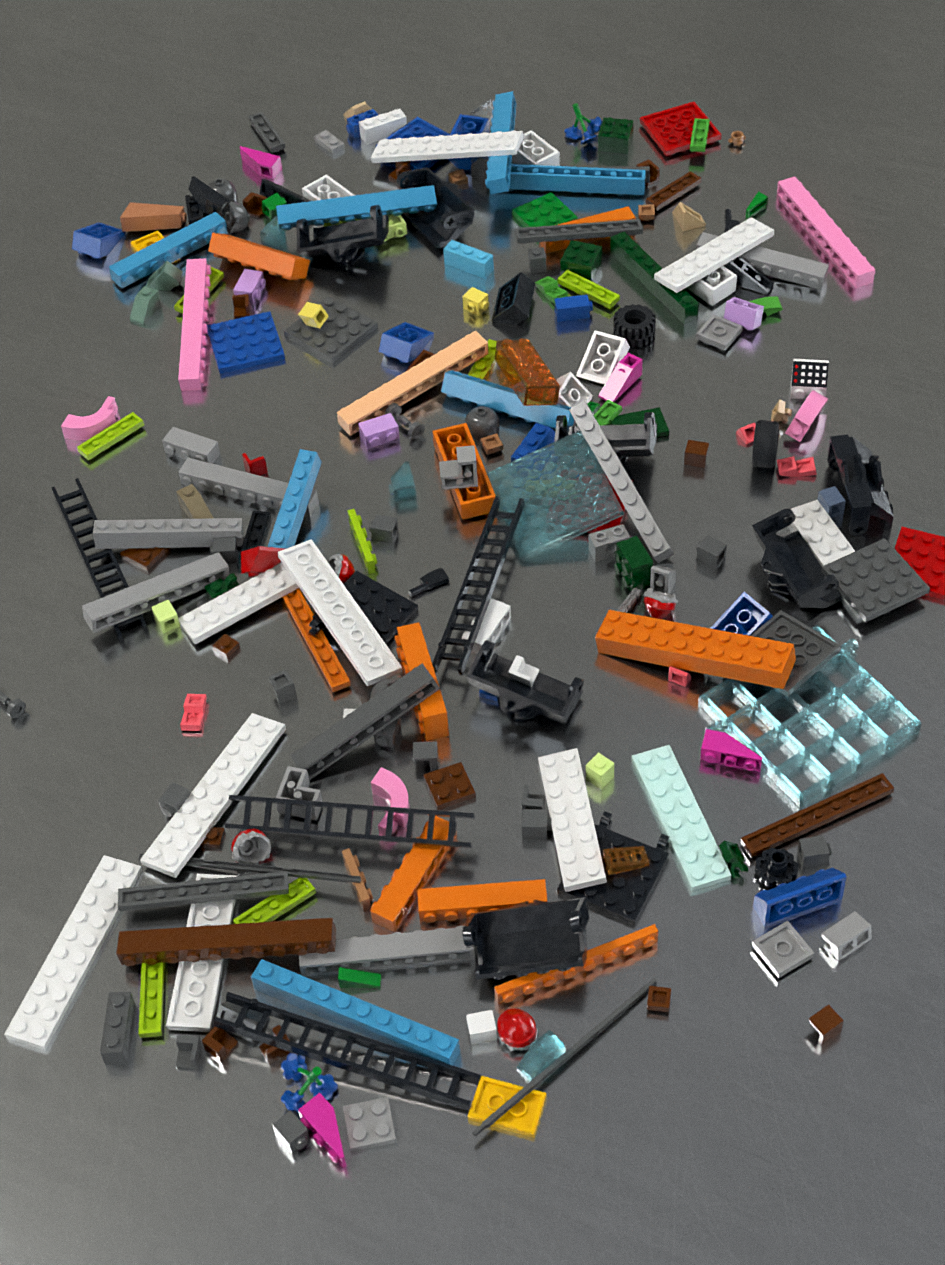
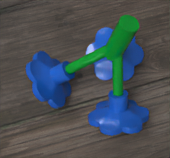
[564,103,602,145]
[281,1053,338,1114]

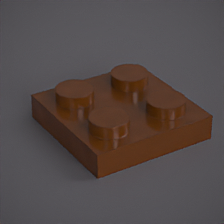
[423,762,476,810]

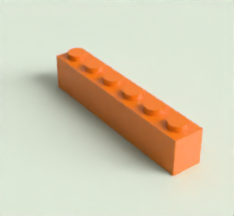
[540,206,636,254]
[370,816,457,932]
[418,879,547,923]

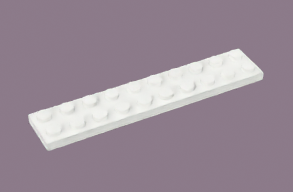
[371,130,524,163]
[278,539,402,686]
[140,713,286,878]
[5,855,143,1051]

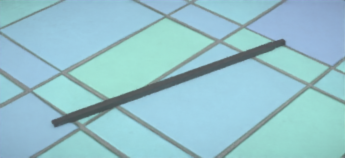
[138,854,361,883]
[472,978,657,1137]

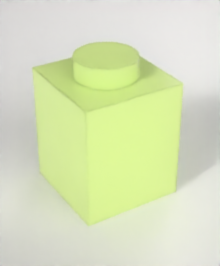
[151,599,180,634]
[586,752,614,790]

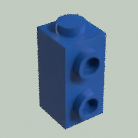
[346,109,378,139]
[554,295,593,322]

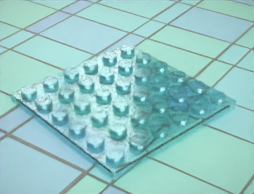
[487,430,624,561]

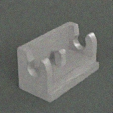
[822,911,872,961]

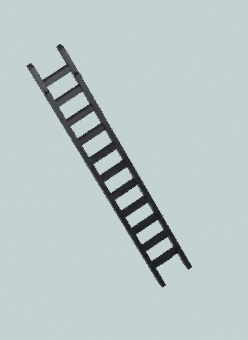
[51,478,149,643]
[432,496,525,675]
[225,795,475,848]
[213,992,481,1111]

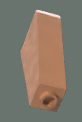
[120,203,187,232]

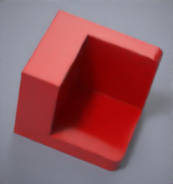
[242,453,268,476]

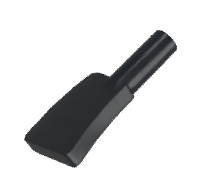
[724,209,740,233]
[408,568,449,597]

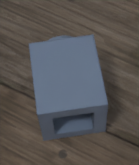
[817,486,846,518]

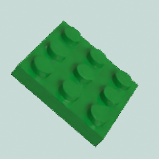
[512,192,578,227]

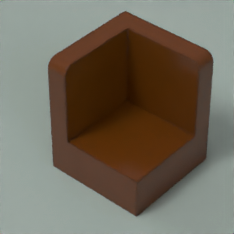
[636,159,660,186]
[388,161,411,182]
[242,192,266,218]
[232,294,251,319]
[684,440,709,468]
[809,1004,844,1045]
[259,1024,291,1065]
[201,1027,238,1063]

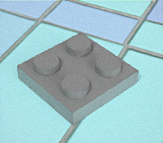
[696,314,743,351]
[752,921,814,978]
[343,1097,396,1152]

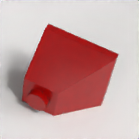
[241,546,284,578]

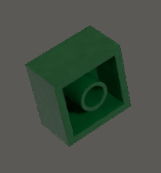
[598,117,634,154]
[560,240,602,281]
[614,536,653,591]

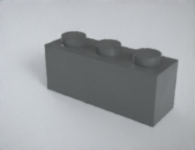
[100,992,136,1065]

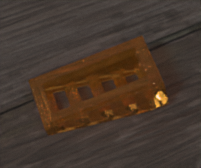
[603,846,649,875]

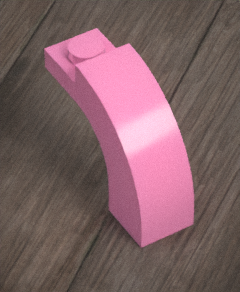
[785,390,829,442]
[61,396,118,441]
[371,767,410,836]

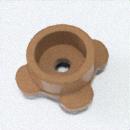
[728,131,746,145]

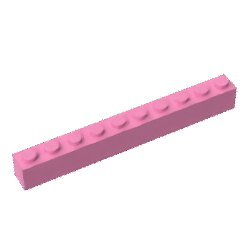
[777,176,875,288]
[178,258,211,391]

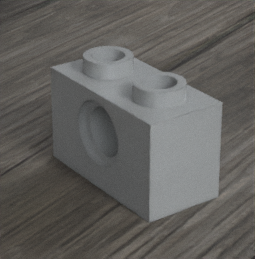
[589,524,630,562]

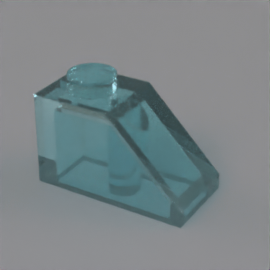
[260,216,286,250]
[388,461,416,502]
[517,1030,565,1082]

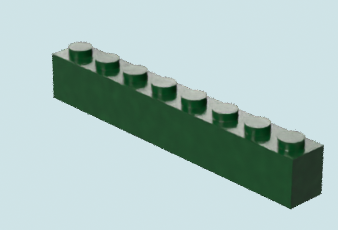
[610,231,699,324]

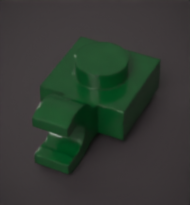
[204,573,239,600]
[719,841,748,879]

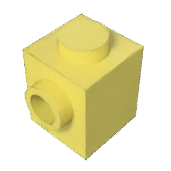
[462,287,489,316]
[298,302,329,329]

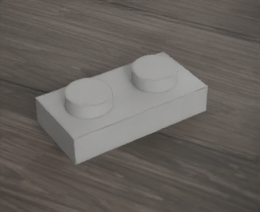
[314,130,345,154]

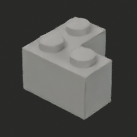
[439,445,478,490]
[275,766,322,821]

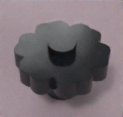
[755,848,799,888]

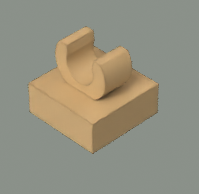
[771,400,792,423]

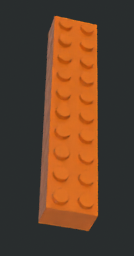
[595,610,796,689]

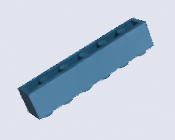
[268,449,322,549]

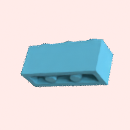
[443,240,494,279]

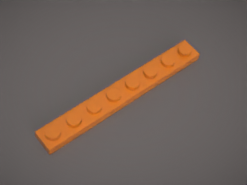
[282,588,351,692]
[494,924,659,1004]

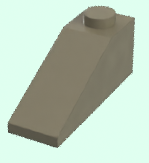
[176,484,214,519]

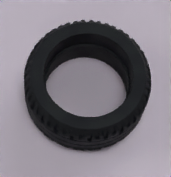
[752,420,779,468]

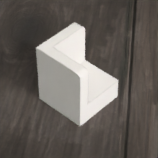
[508,655,539,687]
[466,1010,497,1045]

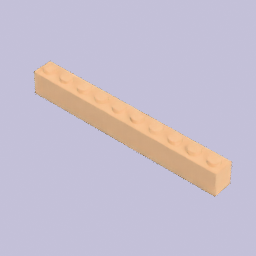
[337,331,488,436]

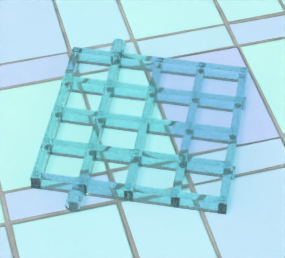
[698,625,922,808]

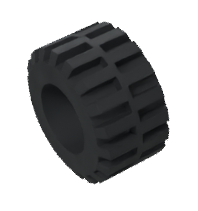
[613,304,656,348]

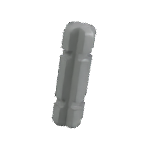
[617,588,642,613]

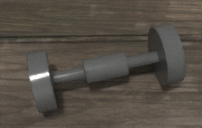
[385,403,425,439]
[0,691,26,718]

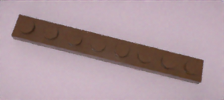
[740,773,894,858]

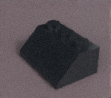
[492,272,535,325]

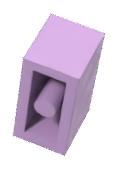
[233,269,266,305]
[724,297,764,330]
[358,413,400,449]

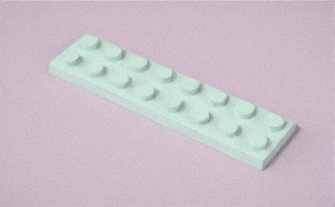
[631,745,731,892]

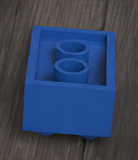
[72,222,126,259]
[379,322,434,363]
[711,592,773,636]

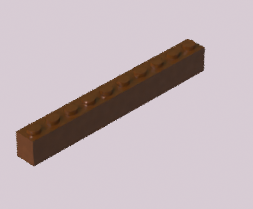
[116,918,336,966]

